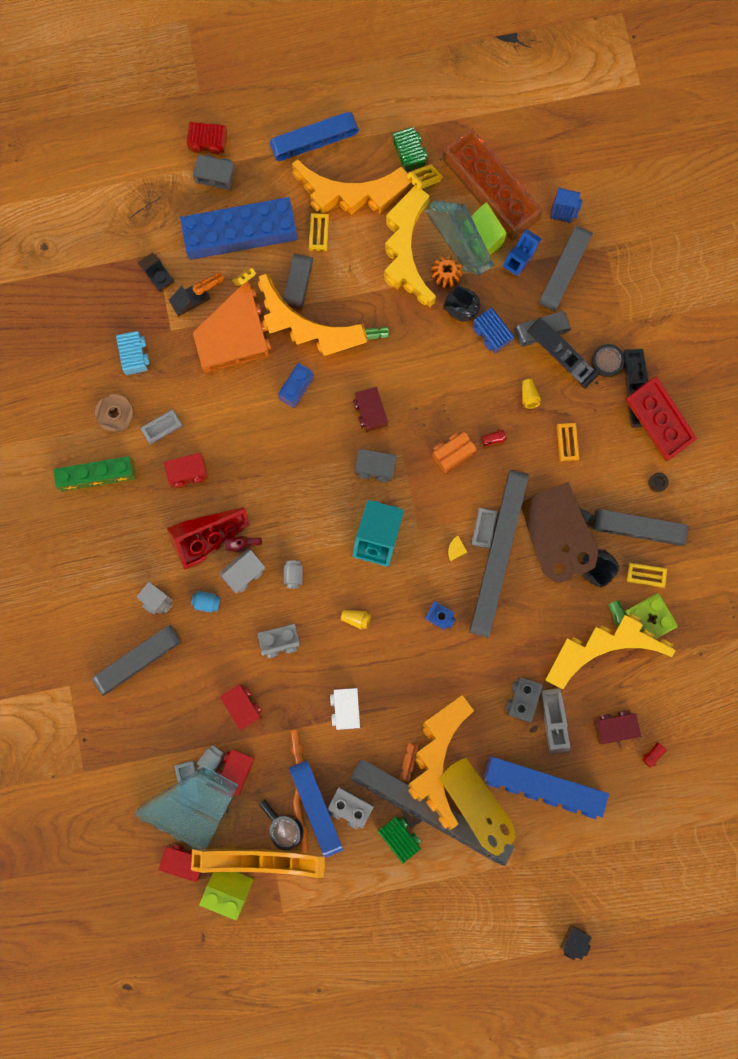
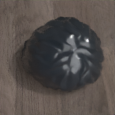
[443,285,481,322]
[581,549,619,587]

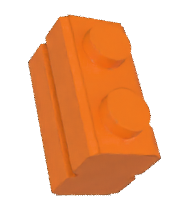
[432,432,477,474]

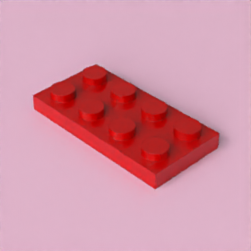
[625,376,697,461]

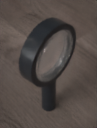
[580,344,625,389]
[259,800,304,850]

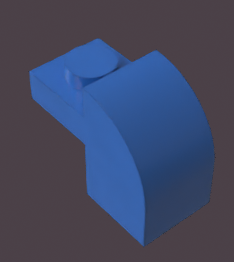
[503,229,542,276]

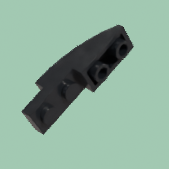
[527,317,594,383]

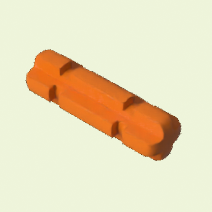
[192,272,224,295]
[399,743,419,783]

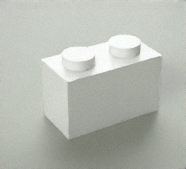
[330,688,360,730]

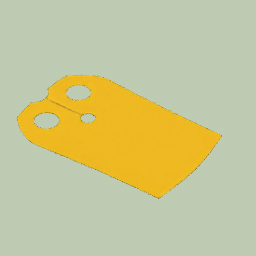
[439,758,516,856]

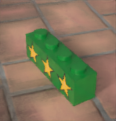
[53,456,136,492]

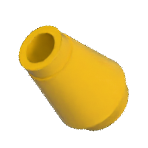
[522,379,541,409]
[341,609,371,630]

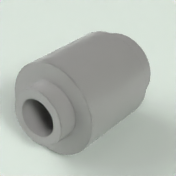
[283,560,303,589]
[197,745,225,776]

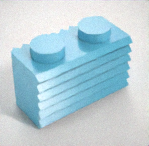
[116,331,150,375]

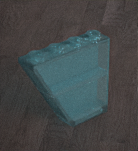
[425,200,494,275]
[134,766,239,849]

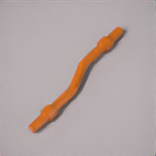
[290,730,309,851]

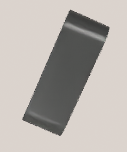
[284,254,313,308]
[514,311,571,347]

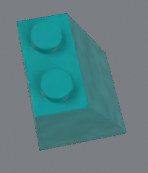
[352,500,404,567]

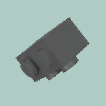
[505,677,543,723]

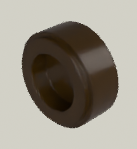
[648,473,669,492]

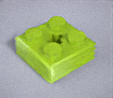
[624,593,678,639]

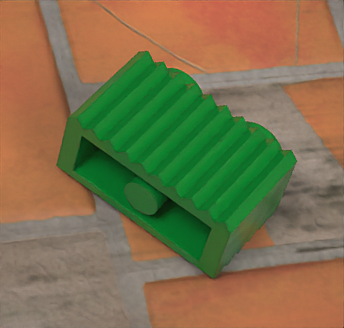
[392,127,428,172]
[377,815,421,864]

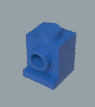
[424,601,456,631]

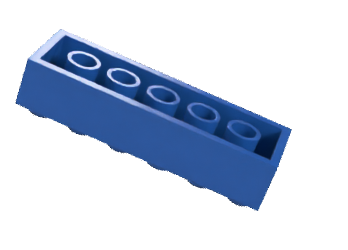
[180,197,298,260]
[482,756,609,819]

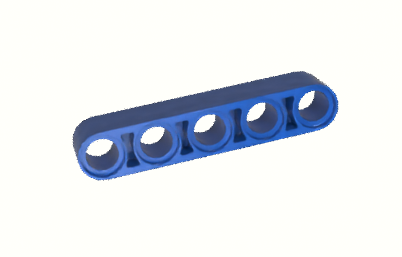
[269,112,359,161]
[289,760,343,858]

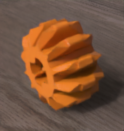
[431,256,463,288]

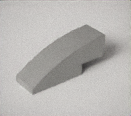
[541,688,570,754]

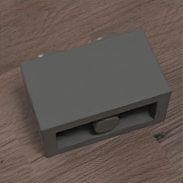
[193,155,236,191]
[355,449,397,483]

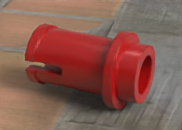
[481,429,507,447]
[642,742,667,768]

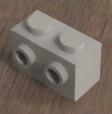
[218,549,265,593]
[137,582,173,615]
[327,787,374,829]

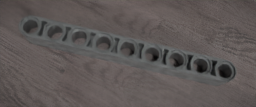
[469,469,529,638]
[350,760,514,866]

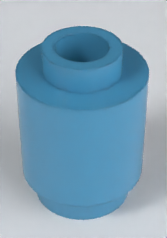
[191,590,221,613]

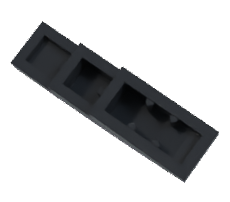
[624,349,648,428]

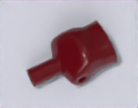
[224,536,262,553]

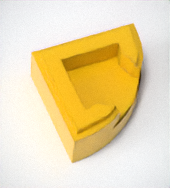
[448,536,467,562]

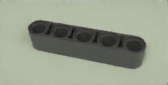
[538,225,593,312]
[593,510,689,546]
[91,625,182,696]

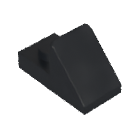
[138,252,174,292]
[169,282,210,317]

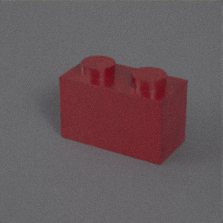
[353,386,388,433]
[594,710,641,744]

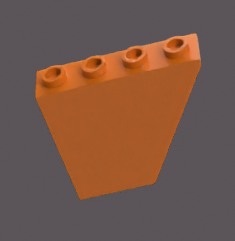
[193,281,271,373]

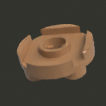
[95,394,134,433]

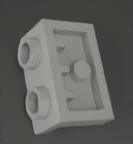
[257,624,301,659]

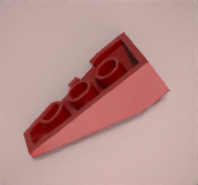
[167,507,249,570]

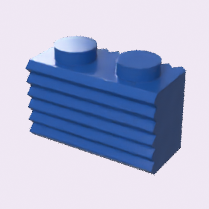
[550,187,582,223]
[473,307,515,353]
[278,363,314,408]

